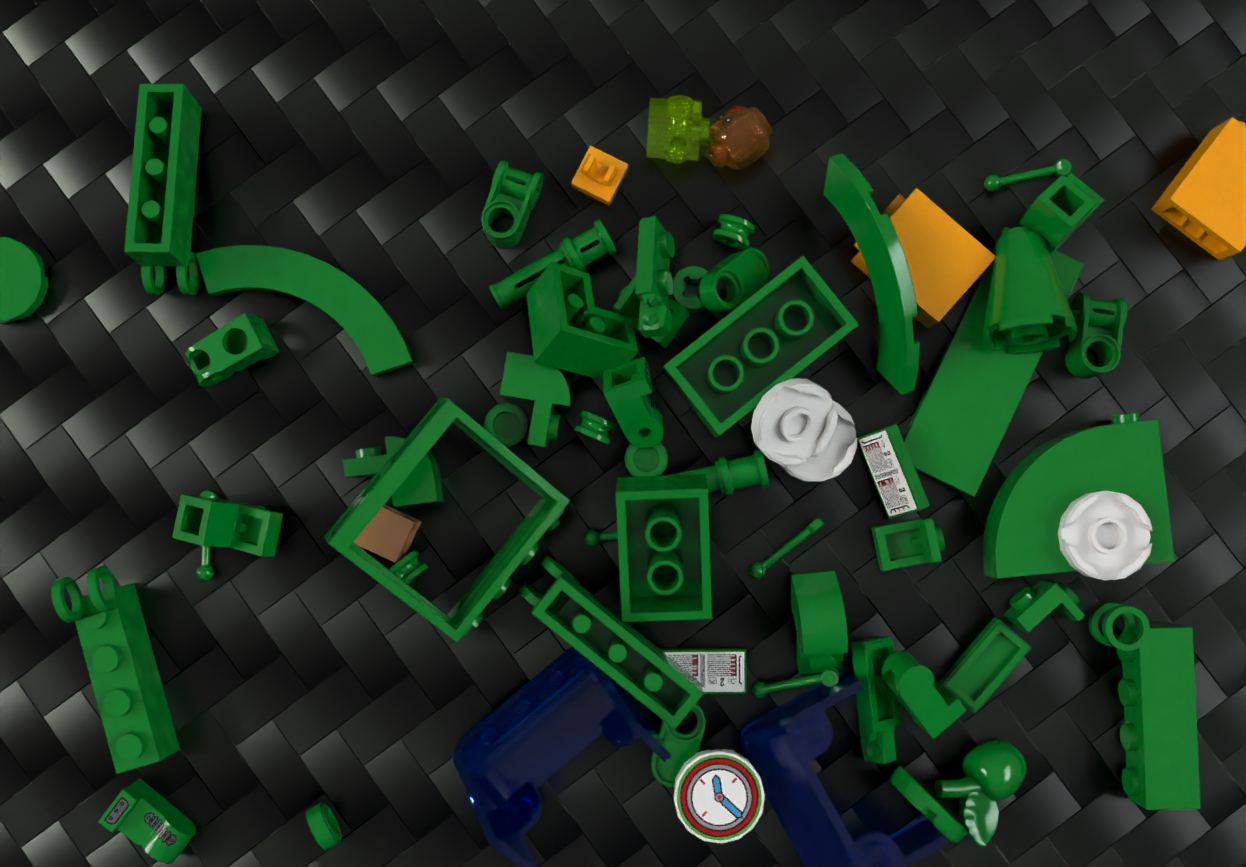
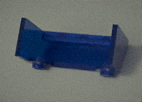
[453,647,672,867]
[740,670,949,867]

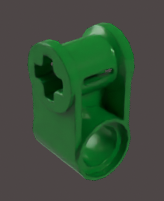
[481,159,544,249]
[1065,292,1127,379]

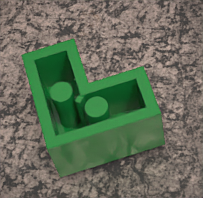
[526,261,638,380]

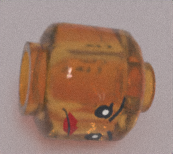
[706,105,772,171]

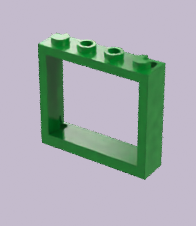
[324,397,570,642]

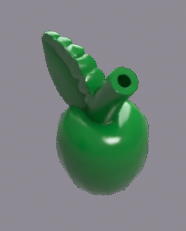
[935,739,1027,847]

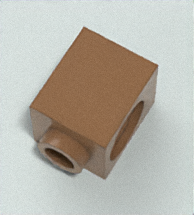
[354,504,422,563]

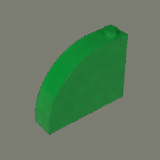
[982,413,1175,579]

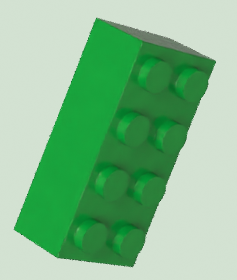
[662,256,859,438]

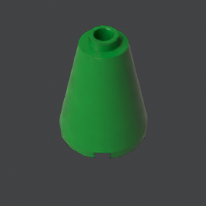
[982,227,1078,354]

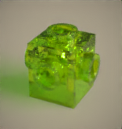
[646,95,710,163]

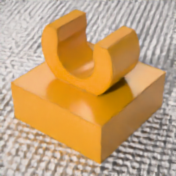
[571,145,628,206]

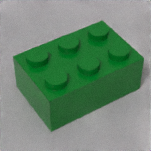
[616,474,712,622]

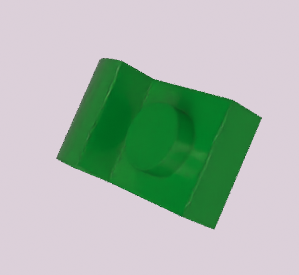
[1019,173,1105,252]
[500,351,572,449]
[343,436,444,507]
[172,494,284,557]
[791,571,848,675]

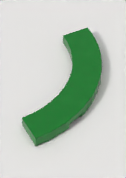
[823,154,920,395]
[196,245,414,376]

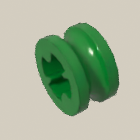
[712,214,756,249]
[573,410,617,445]
[389,550,429,584]

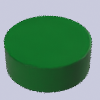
[484,403,529,447]
[625,442,668,477]
[306,802,342,851]

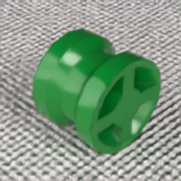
[671,266,708,314]

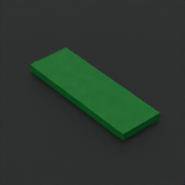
[903,227,1084,497]

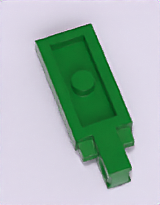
[635,216,675,338]
[851,636,901,764]

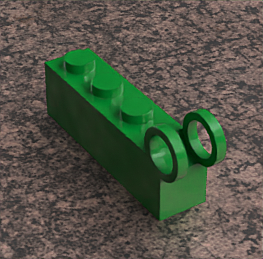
[124,84,202,295]
[519,556,704,729]
[51,566,180,774]
[1088,602,1201,810]

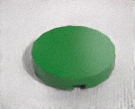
[0,237,48,323]
[890,766,968,844]

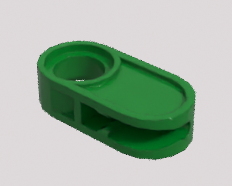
[699,247,770,313]
[651,703,706,787]

